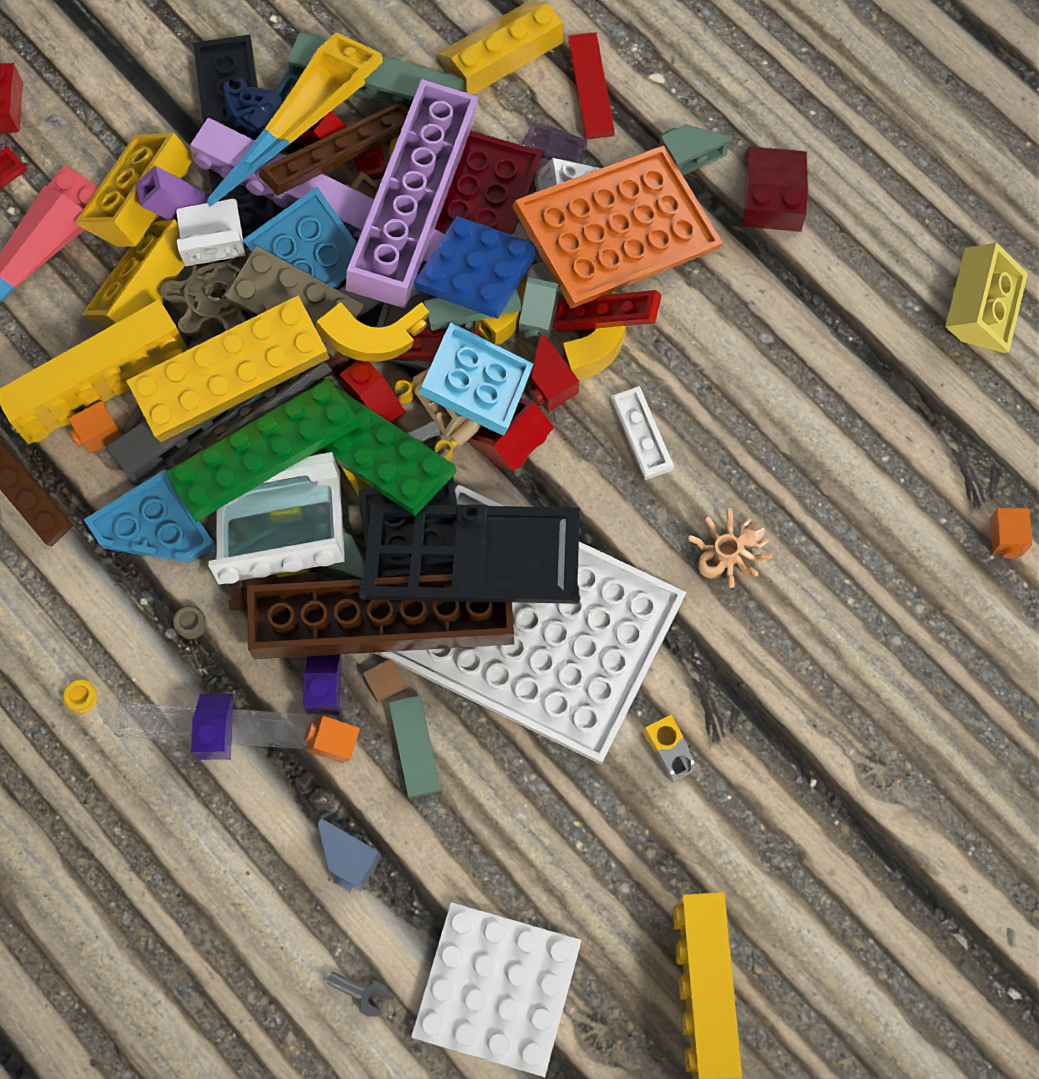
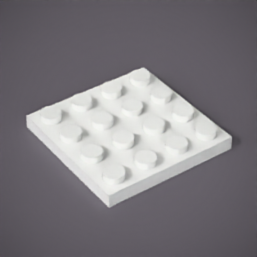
[411,902,582,1077]

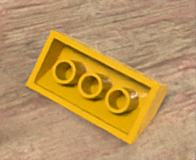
[436,0,563,95]
[75,133,193,247]
[81,219,185,329]

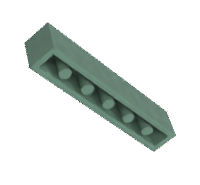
[287,32,464,109]

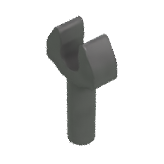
[327,971,391,1017]

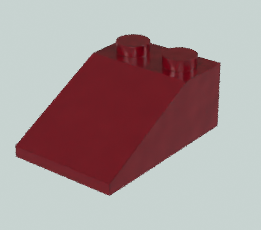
[742,146,808,232]

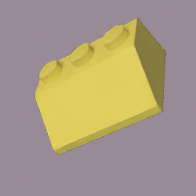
[945,242,1028,353]

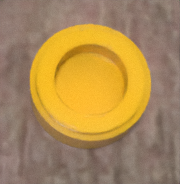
[63,679,98,714]

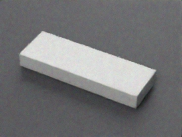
[611,386,674,481]

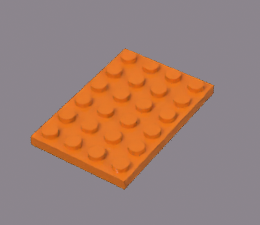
[512,145,723,309]

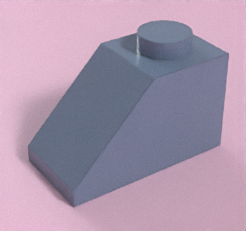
[318,818,381,892]

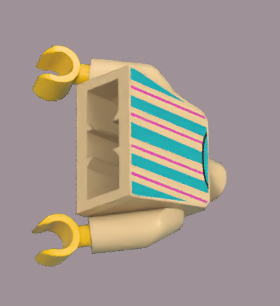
[395,369,481,461]

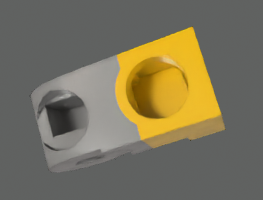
[642,715,697,783]

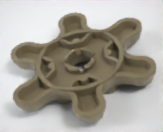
[160,248,252,337]

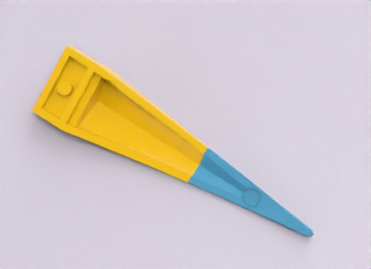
[207,32,383,207]

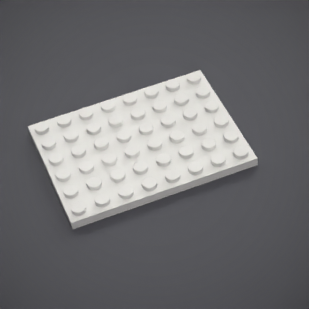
[375,485,686,765]

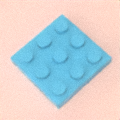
[418,322,534,436]

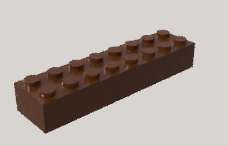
[247,574,514,659]

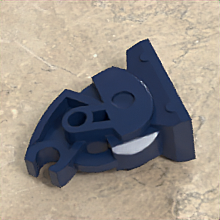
[223,78,285,140]

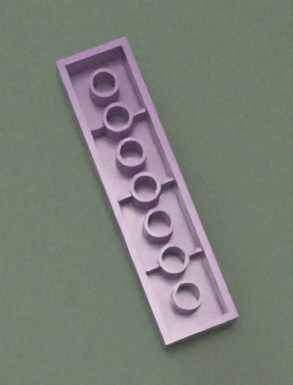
[346,79,478,309]

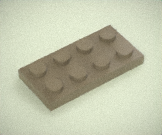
[225,246,364,360]

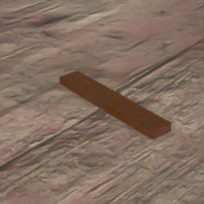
[259,101,409,196]

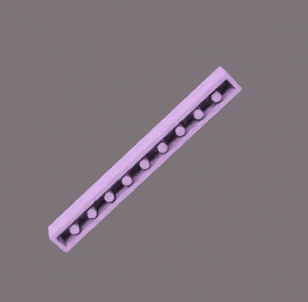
[190,118,445,274]

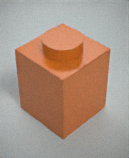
[69,400,121,454]
[990,508,1032,559]
[304,716,360,763]

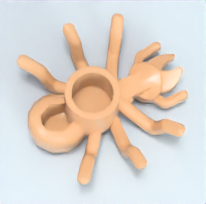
[688,508,772,588]

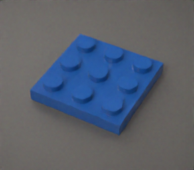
[414,216,539,319]

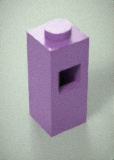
[135,166,210,222]

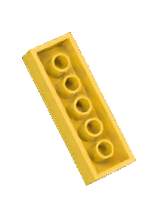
[126,295,329,442]
[0,299,188,445]
[672,892,742,1079]

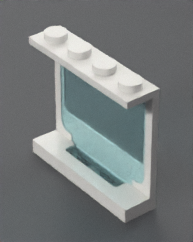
[209,452,344,585]

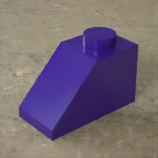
[303,654,342,714]
[191,694,234,760]

